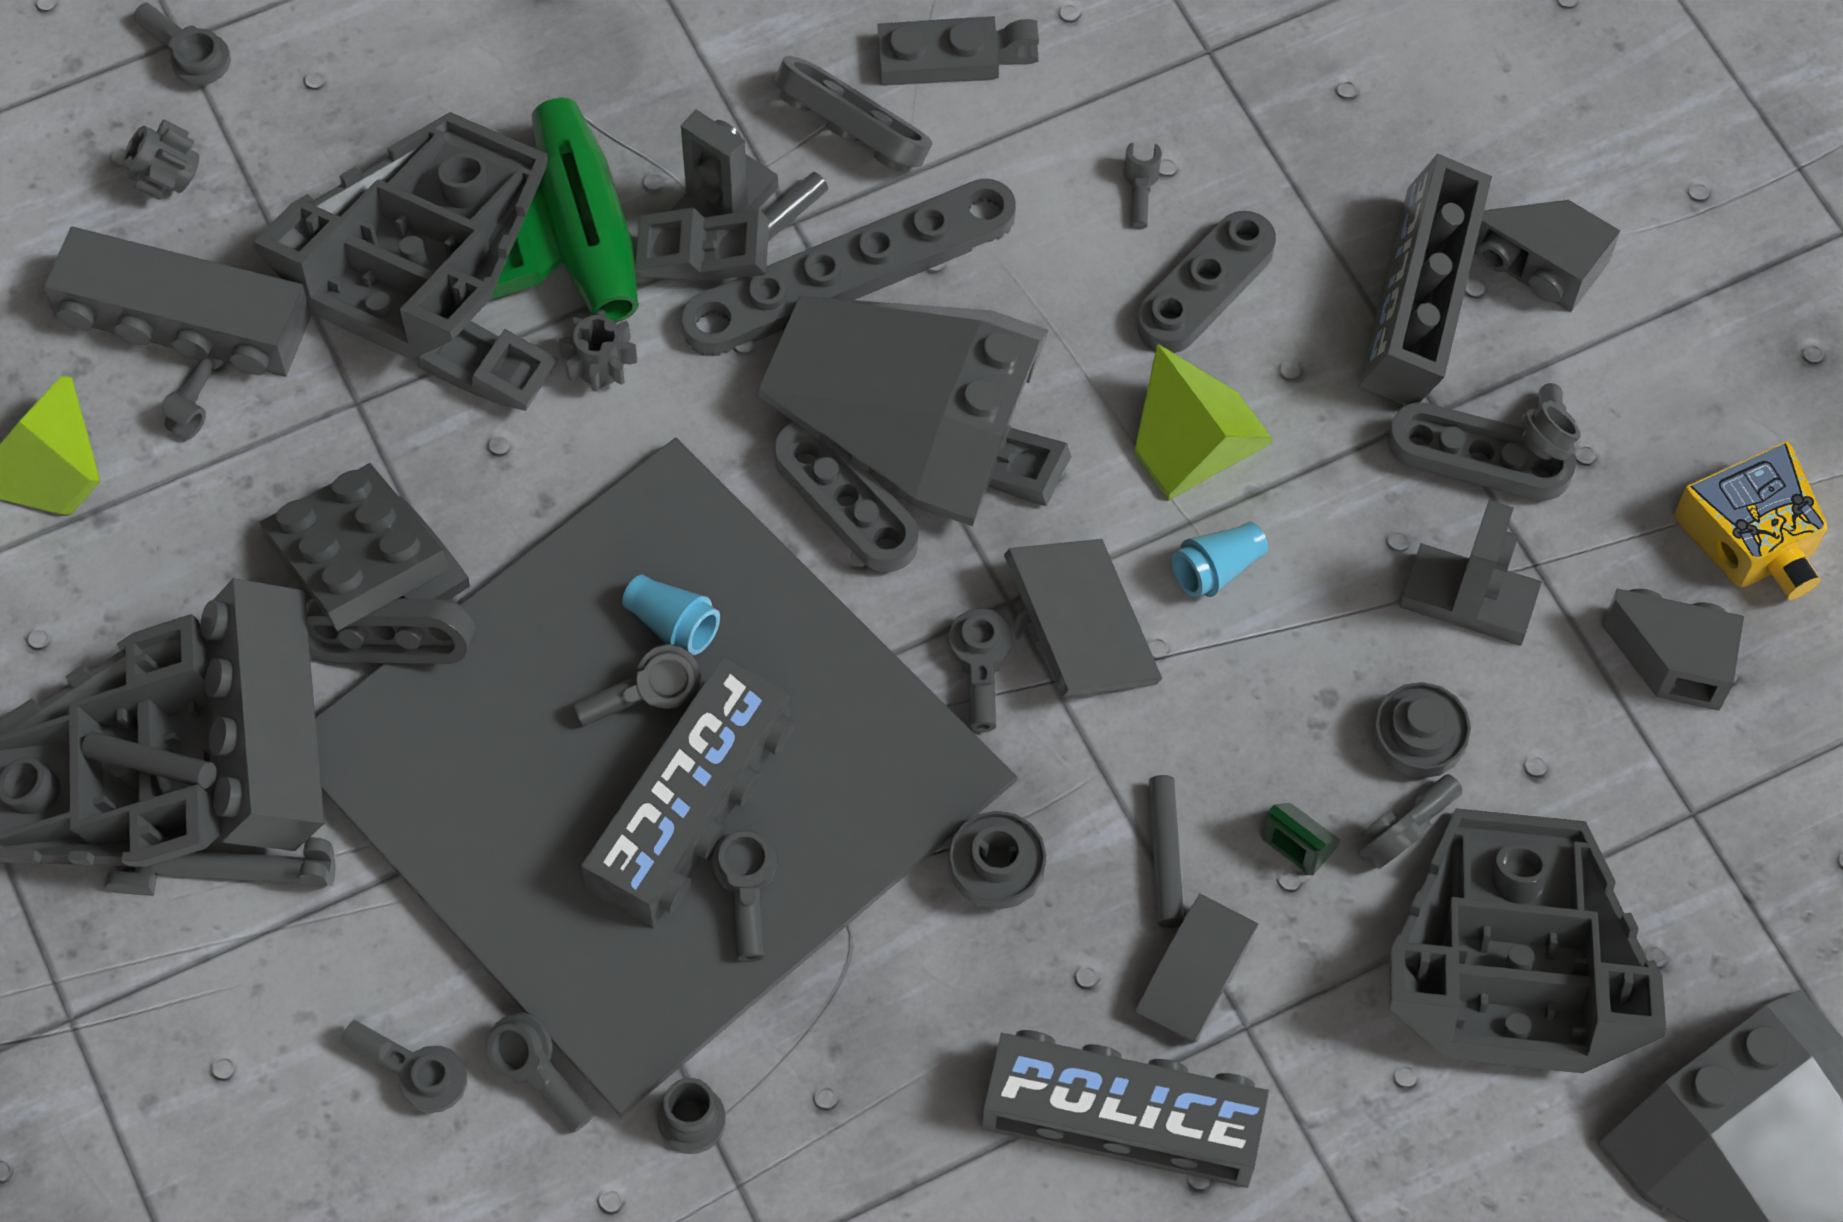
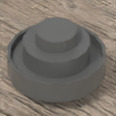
[1373,682,1471,778]
[949,811,1047,910]

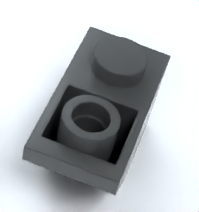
[1474,200,1621,312]
[1603,588,1744,711]

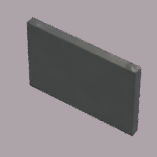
[1004,539,1162,697]

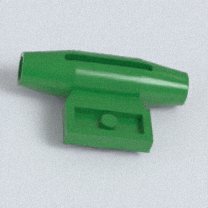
[490,98,639,323]

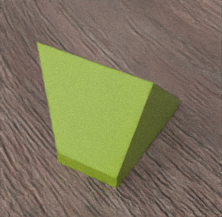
[1134,343,1272,501]
[0,376,101,515]

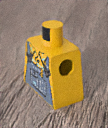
[1673,441,1827,600]

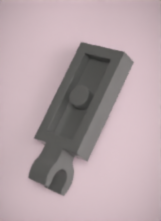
[878,16,1039,86]

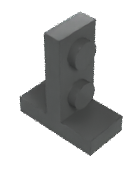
[670,109,779,218]
[1400,500,1542,646]

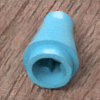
[1171,522,1268,598]
[622,574,720,655]

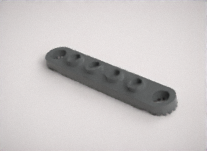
[682,179,1016,356]

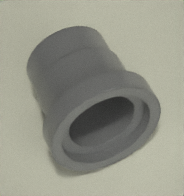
[657,1078,726,1154]

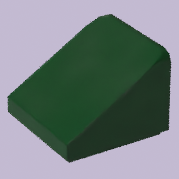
[1261,803,1340,875]

